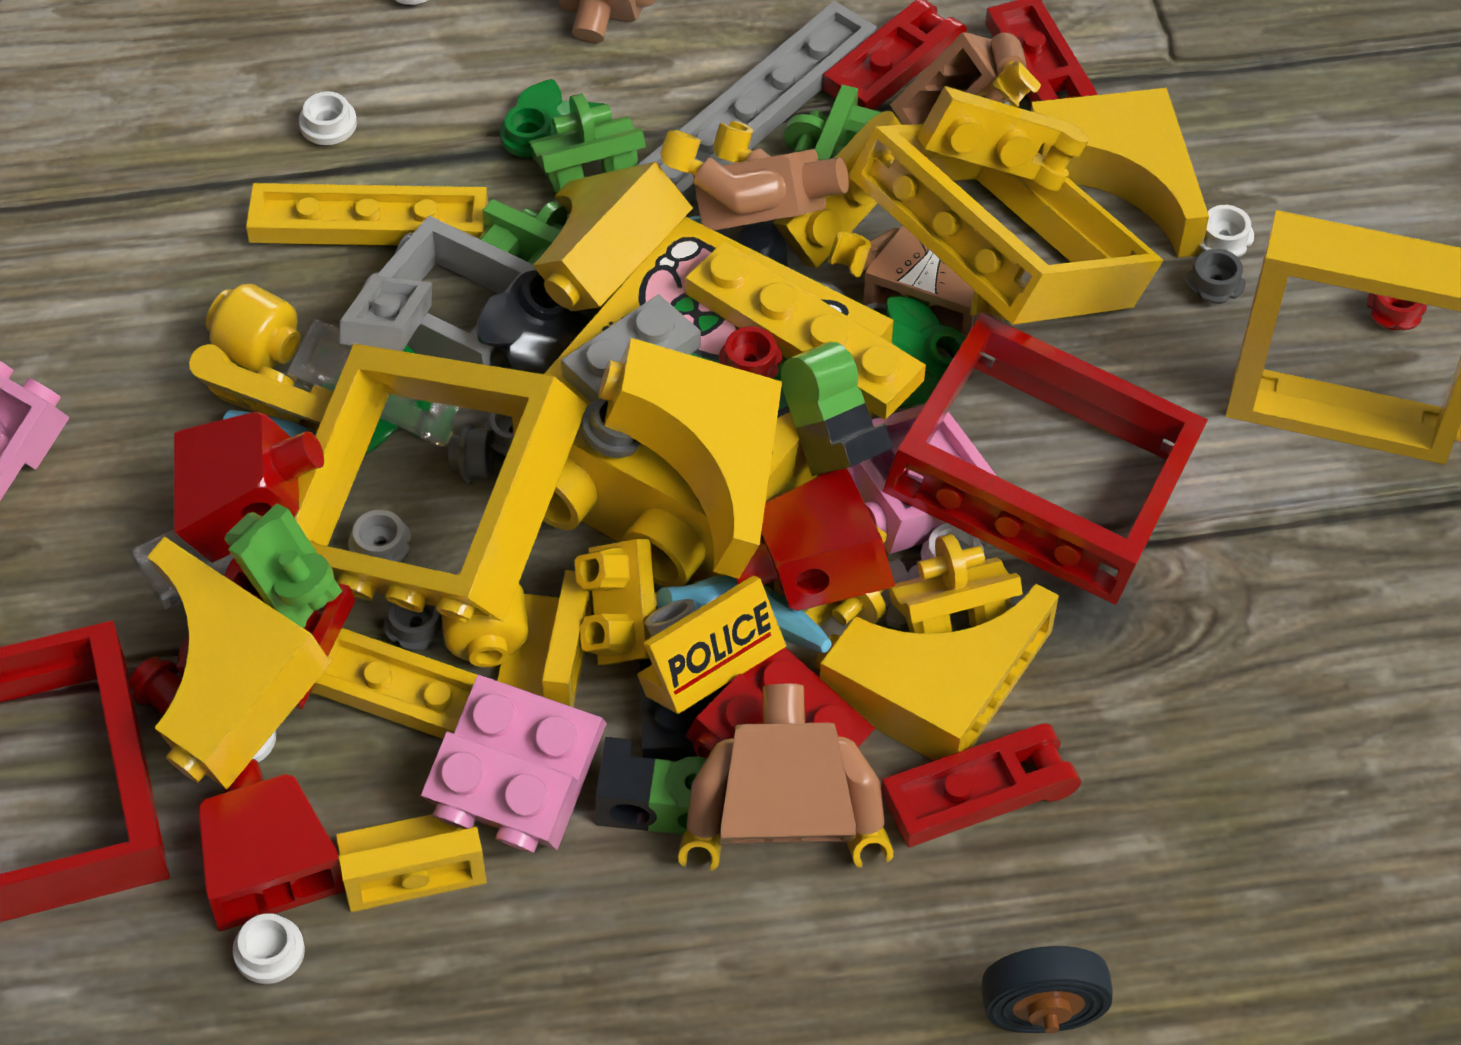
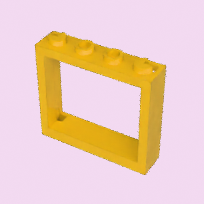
[848,124,1164,325]
[1225,210,1461,465]
[295,343,588,623]

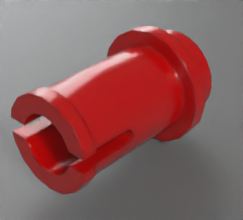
[130,657,182,716]

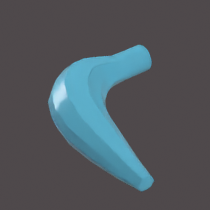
[657,575,832,653]

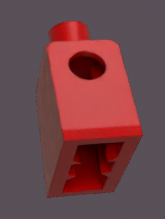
[174,411,324,563]
[735,468,895,611]
[199,759,346,932]

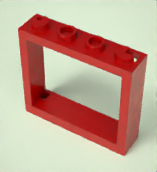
[882,313,1208,605]
[0,620,171,922]

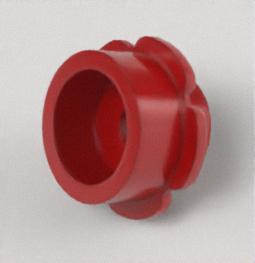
[1366,293,1427,331]
[719,326,782,379]

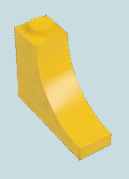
[1030,88,1209,258]
[533,161,693,311]
[599,338,782,579]
[147,537,331,789]
[815,584,1059,761]

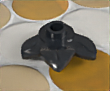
[476,270,589,374]

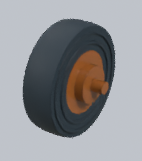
[981,946,1113,1033]

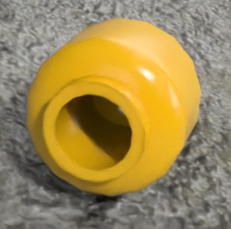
[205,283,301,373]
[441,572,528,667]

